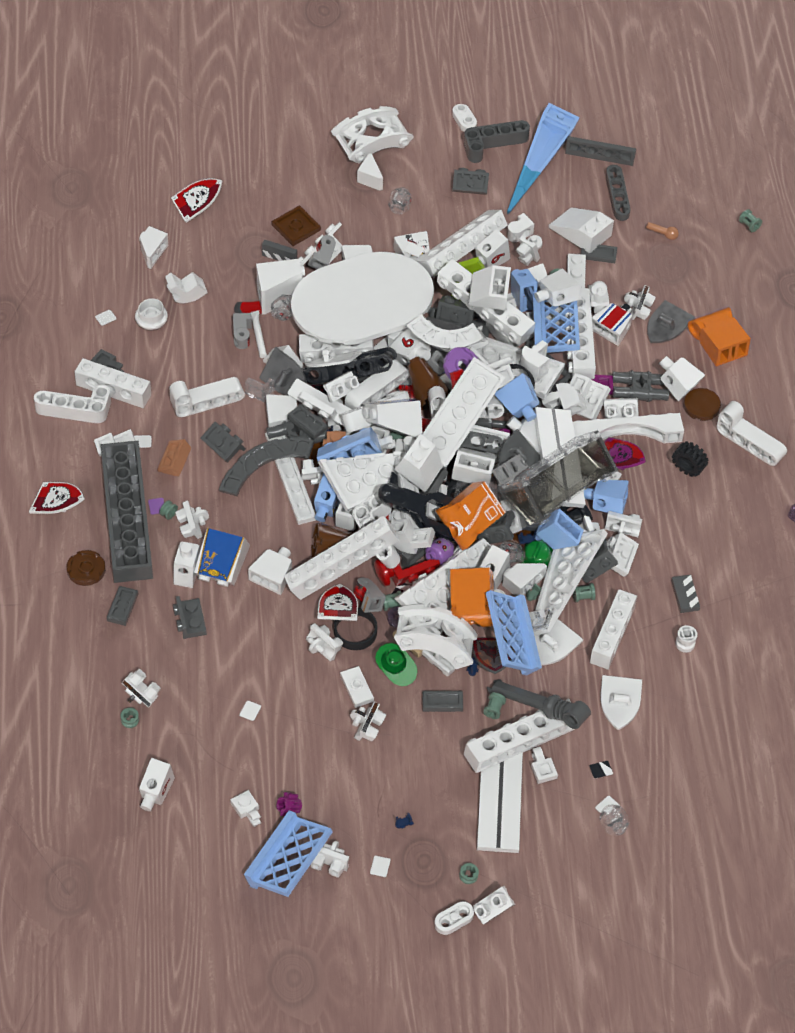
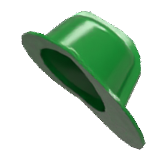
[520,539,553,569]
[375,643,418,686]

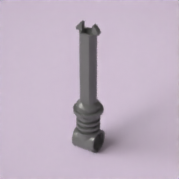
[487,679,591,729]

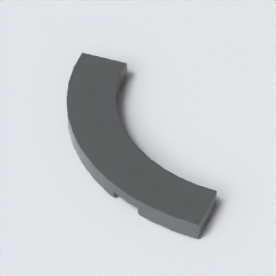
[219,437,314,497]

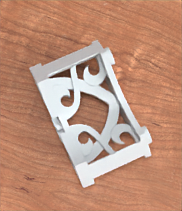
[331,106,414,163]
[407,314,489,352]
[394,604,478,669]

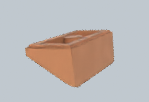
[157,439,191,476]

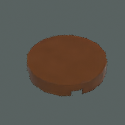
[684,388,721,421]
[66,550,106,586]

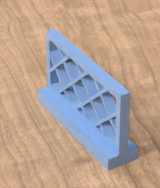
[533,292,580,353]
[486,590,542,675]
[244,811,333,897]

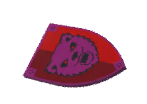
[593,437,646,470]

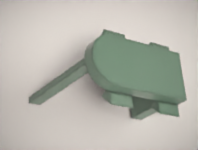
[526,584,541,601]

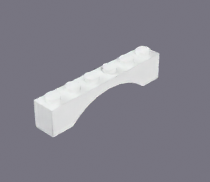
[573,413,684,450]

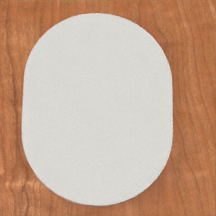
[291,252,434,345]

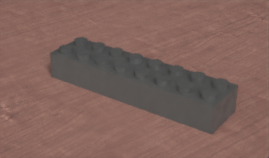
[101,440,153,583]

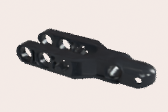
[301,347,397,384]
[378,483,474,545]

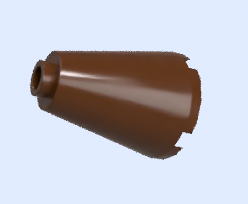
[408,356,451,410]
[311,523,352,559]

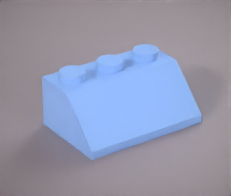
[317,427,382,461]

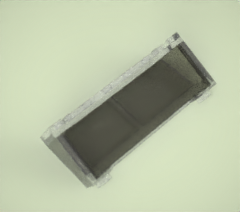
[498,430,618,525]

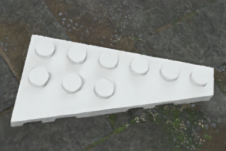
[476,337,565,400]
[318,451,406,512]
[531,529,608,636]
[394,538,491,635]

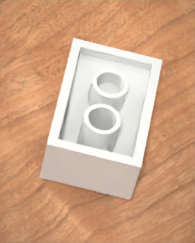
[549,208,614,253]

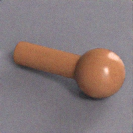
[646,222,679,240]

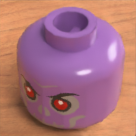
[425,538,454,566]

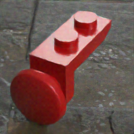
[374,559,440,587]

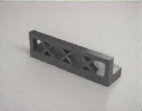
[565,136,636,166]

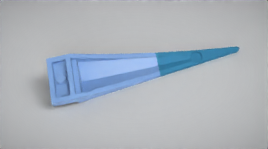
[507,103,580,214]

